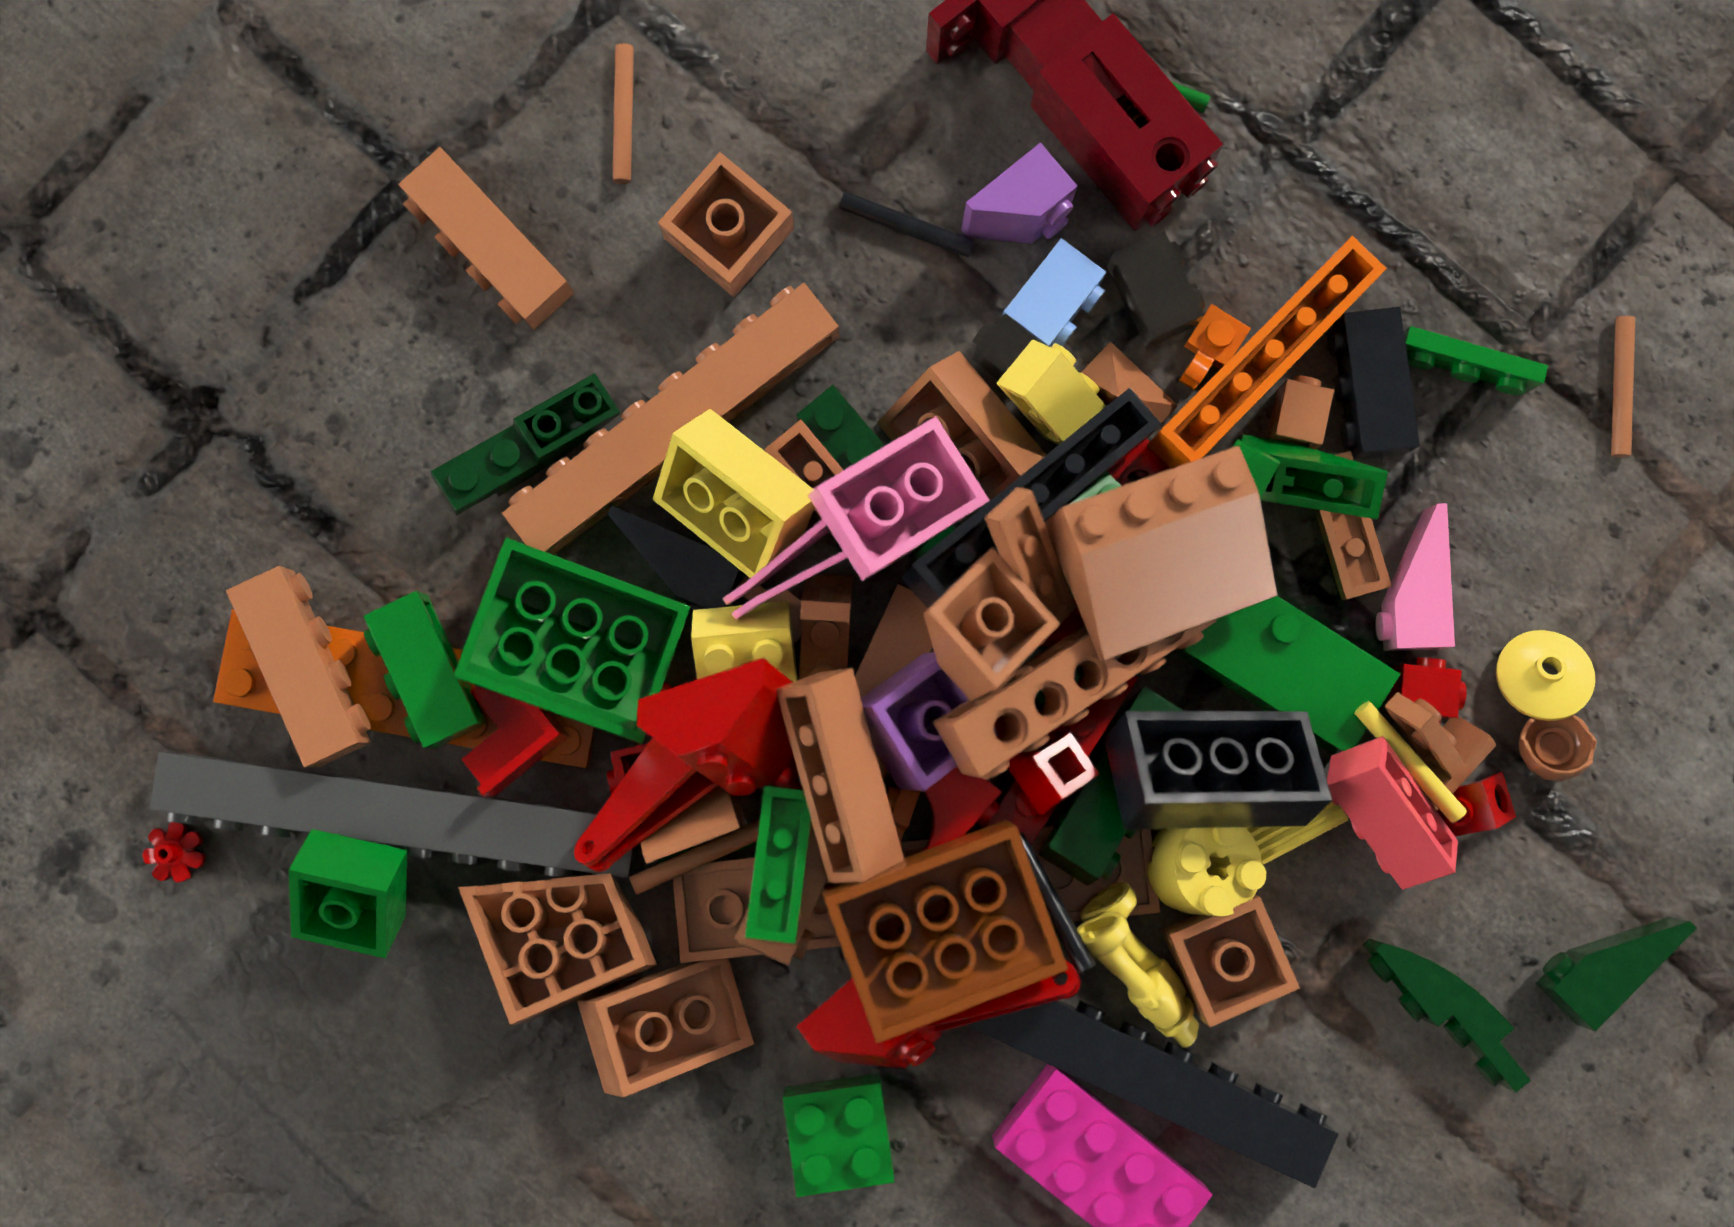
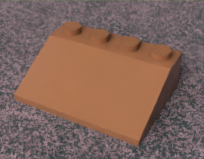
[1044,446,1277,662]

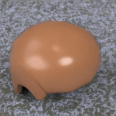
[1518,715,1597,782]

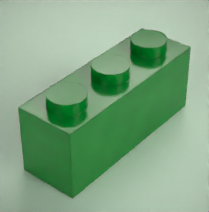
[363,591,488,749]

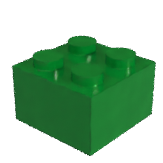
[289,829,407,959]
[782,1073,895,1197]

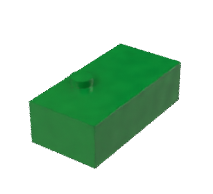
[1175,596,1400,755]

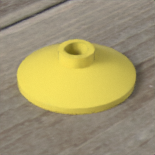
[1496,630,1595,721]

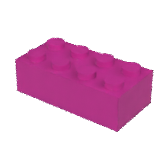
[992,1064,1212,1227]

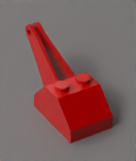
[574,658,794,872]
[796,961,1081,1068]

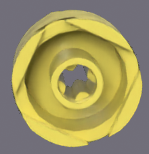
[1148,827,1266,916]

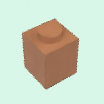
[1267,376,1334,450]

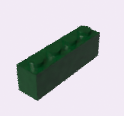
[1038,686,1183,886]

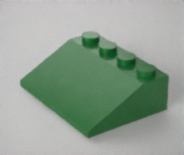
[453,537,691,744]

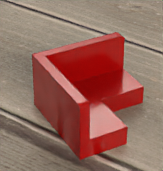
[461,686,570,797]

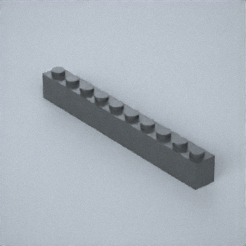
[149,752,639,885]

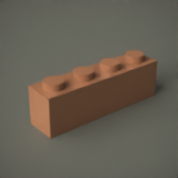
[398,147,574,330]
[226,566,371,768]
[776,668,904,882]

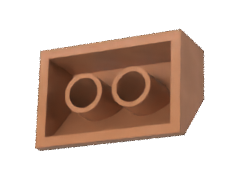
[877,351,1046,524]

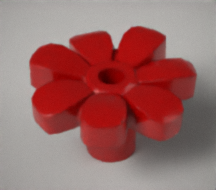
[142,822,206,882]

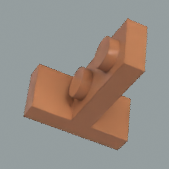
[799,574,854,680]
[1384,692,1496,811]

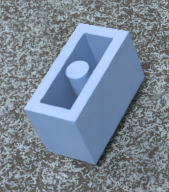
[1000,238,1106,347]

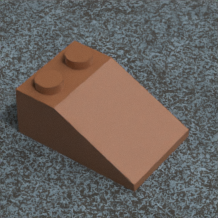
[577,958,754,1097]

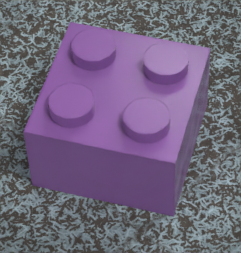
[861,652,999,791]

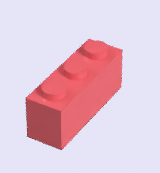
[1326,736,1458,890]

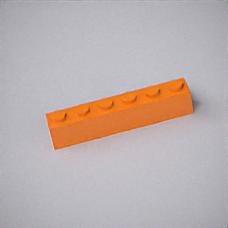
[1147,236,1387,469]

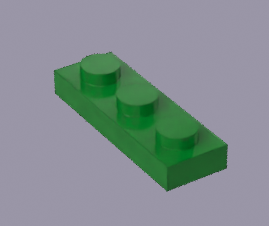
[1404,326,1549,395]
[745,786,811,944]

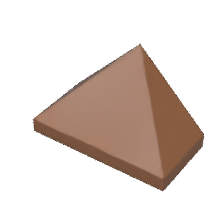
[1081,342,1178,423]

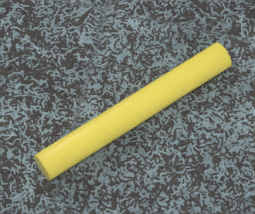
[1354,701,1467,823]

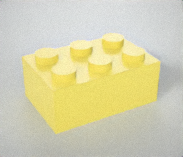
[652,409,815,578]

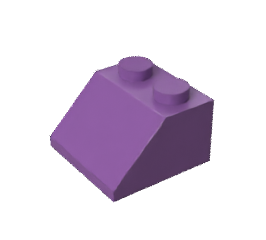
[961,142,1078,244]

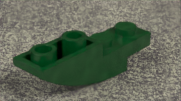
[430,373,620,516]
[1363,938,1531,1093]

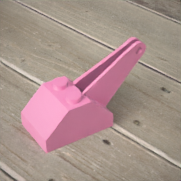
[723,417,990,619]

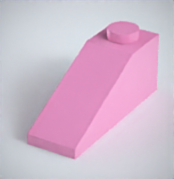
[1376,503,1455,651]

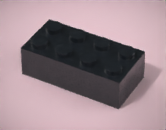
[1105,711,1332,829]

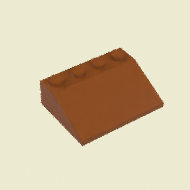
[820,820,1068,1043]

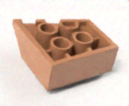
[458,873,657,1025]

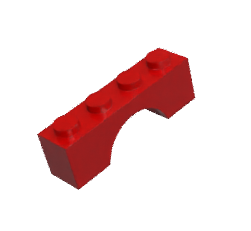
[933,650,1099,816]
[921,766,1001,852]

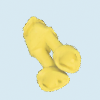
[1077,882,1199,1048]

